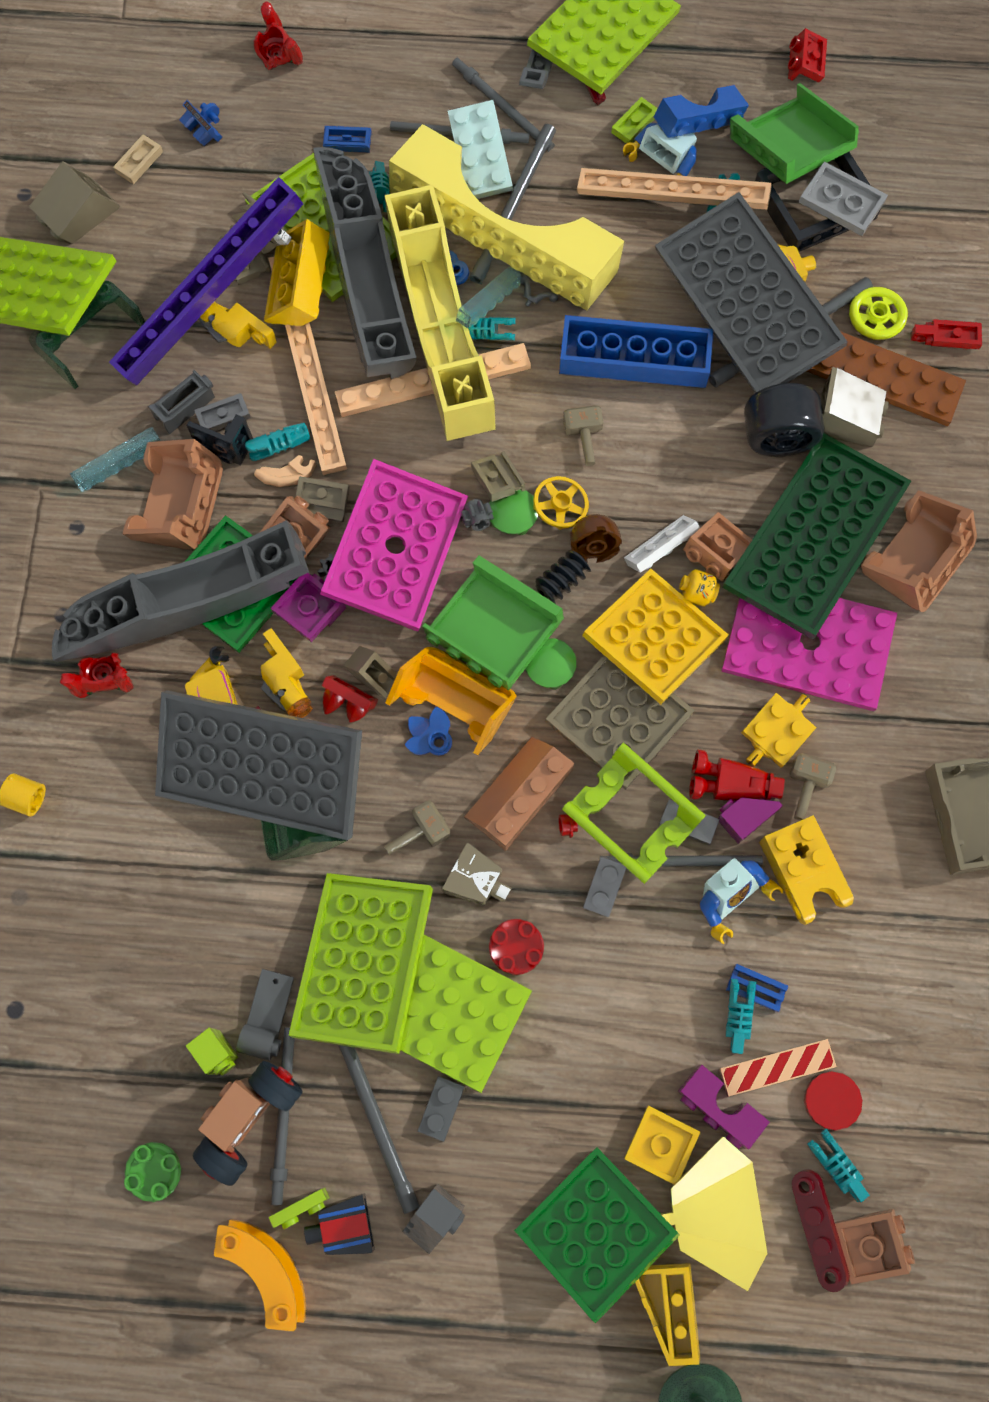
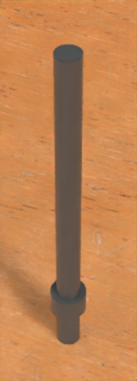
[452,57,555,152]
[390,121,530,144]
[599,853,763,870]
[270,1028,295,1205]

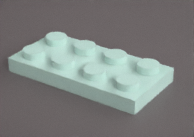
[448,100,513,199]

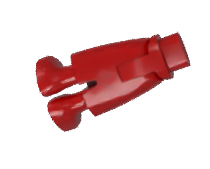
[689,749,785,801]

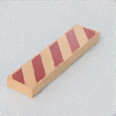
[719,1039,837,1097]

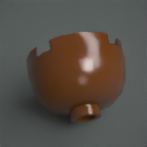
[570,514,622,563]

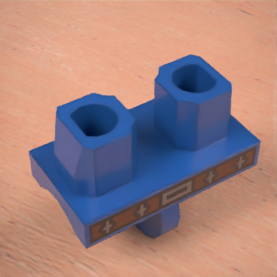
[179,100,222,146]

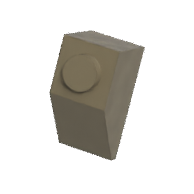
[343,646,397,701]

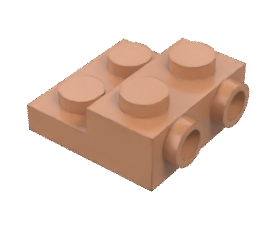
[260,495,331,560]
[683,512,752,582]
[835,1209,915,1284]

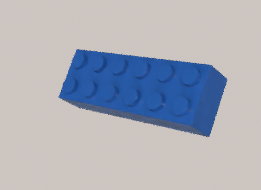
[559,315,713,388]

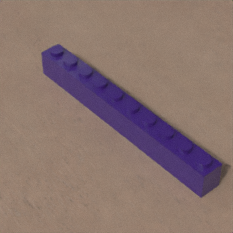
[109,177,303,385]

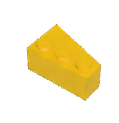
[635,1263,700,1366]

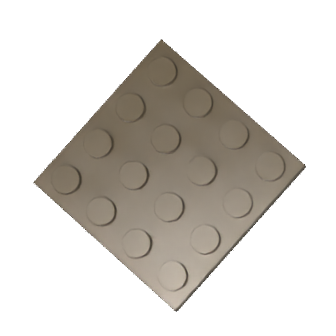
[545,655,695,790]

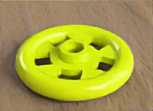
[849,287,908,340]

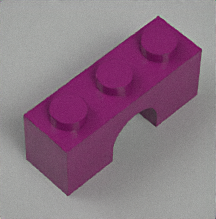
[678,1065,770,1150]

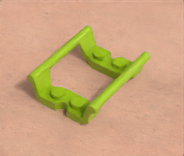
[562,742,706,884]

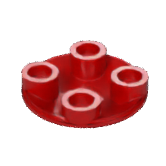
[489,919,544,975]

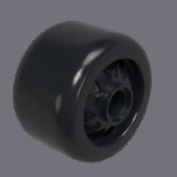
[744,383,824,457]

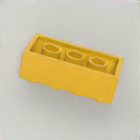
[264,219,330,326]

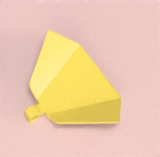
[660,1136,767,1291]

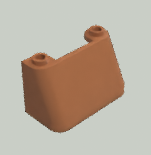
[122,439,223,550]
[861,490,977,612]

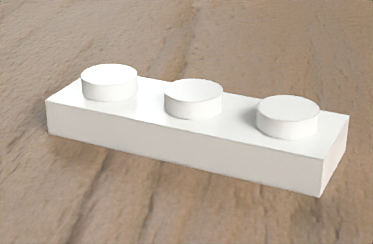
[624,515,700,573]

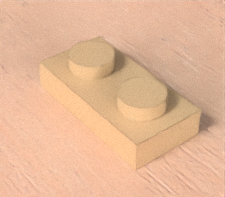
[113,135,163,185]

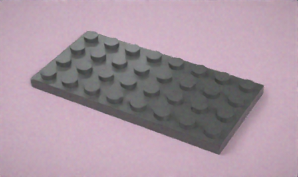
[655,192,847,393]
[155,690,362,840]

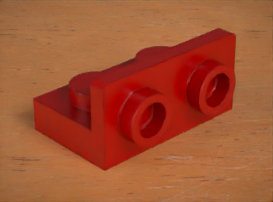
[788,28,827,83]

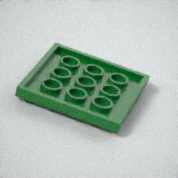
[185,515,298,653]
[514,1147,680,1324]

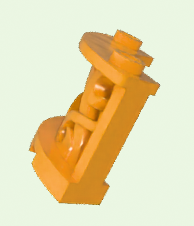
[214,1219,306,1331]

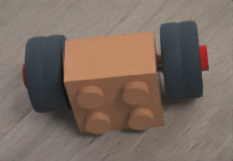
[193,1061,303,1186]

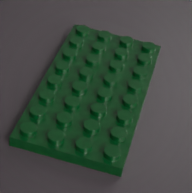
[722,433,911,640]

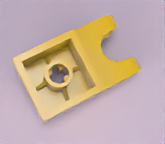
[759,815,854,925]

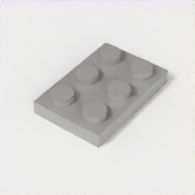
[799,162,888,236]

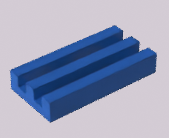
[323,126,372,153]
[726,964,788,1012]

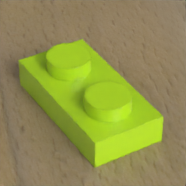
[611,97,658,143]
[269,1188,330,1230]

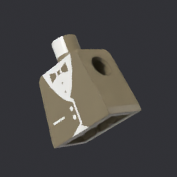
[442,843,512,906]

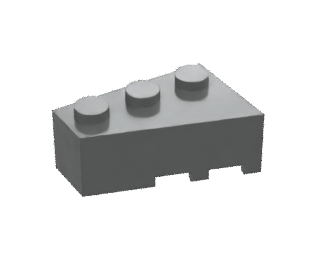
[402,1184,465,1254]

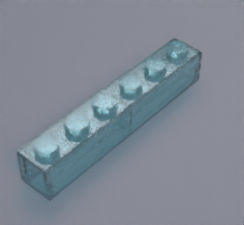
[456,266,521,328]
[70,427,161,492]

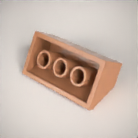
[464,737,574,851]

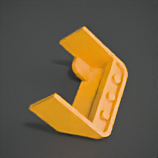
[385,647,516,755]

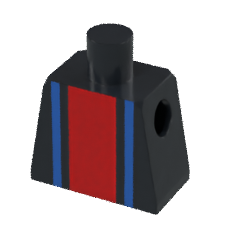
[304,1193,375,1255]

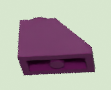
[718,798,783,844]

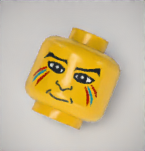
[679,569,720,607]

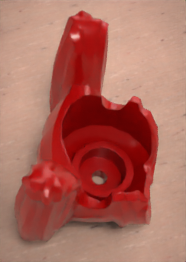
[253,1,303,70]
[60,653,134,698]

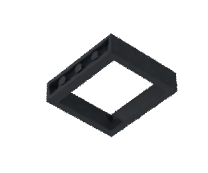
[755,152,881,252]

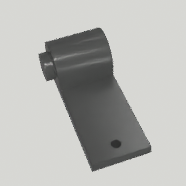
[236,969,295,1061]

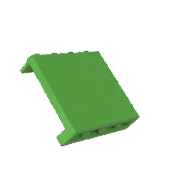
[730,83,859,184]
[423,555,564,691]

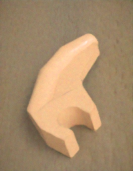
[254,455,316,487]

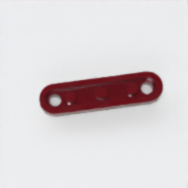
[792,1169,850,1292]

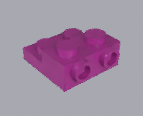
[271,573,346,642]

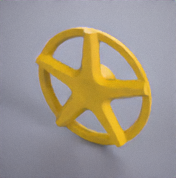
[533,476,589,530]

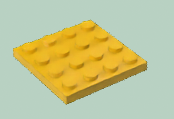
[582,569,729,705]

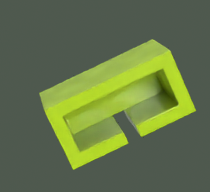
[186,1027,239,1076]

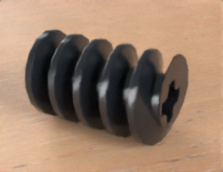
[535,550,591,604]

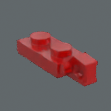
[911,319,982,350]

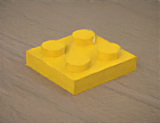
[624,1106,700,1185]

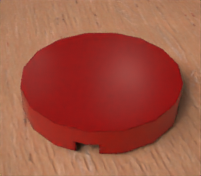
[804,1071,863,1130]

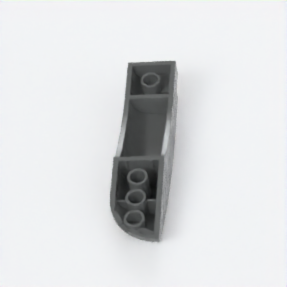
[313,147,416,379]
[52,520,309,662]

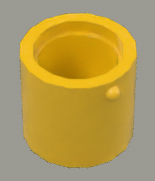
[0,773,46,817]

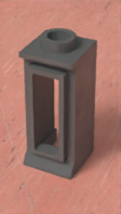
[148,370,215,434]

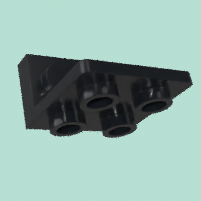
[186,414,253,466]

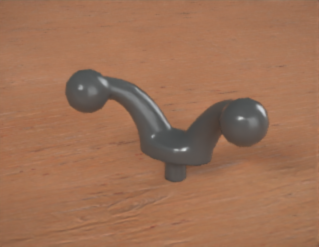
[520,275,558,307]

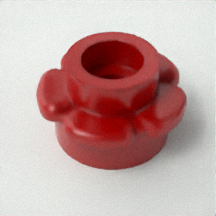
[558,814,578,838]

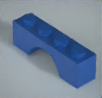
[653,85,749,138]

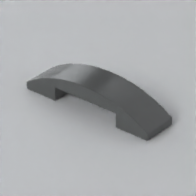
[519,27,553,89]

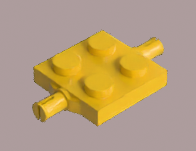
[741,693,817,768]

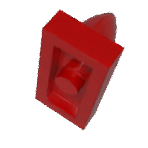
[322,675,379,722]

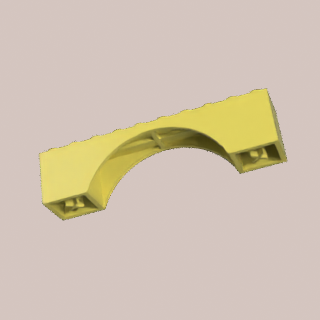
[389,124,624,311]
[385,184,496,441]

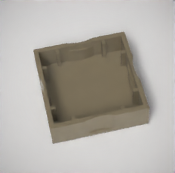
[925,758,989,875]

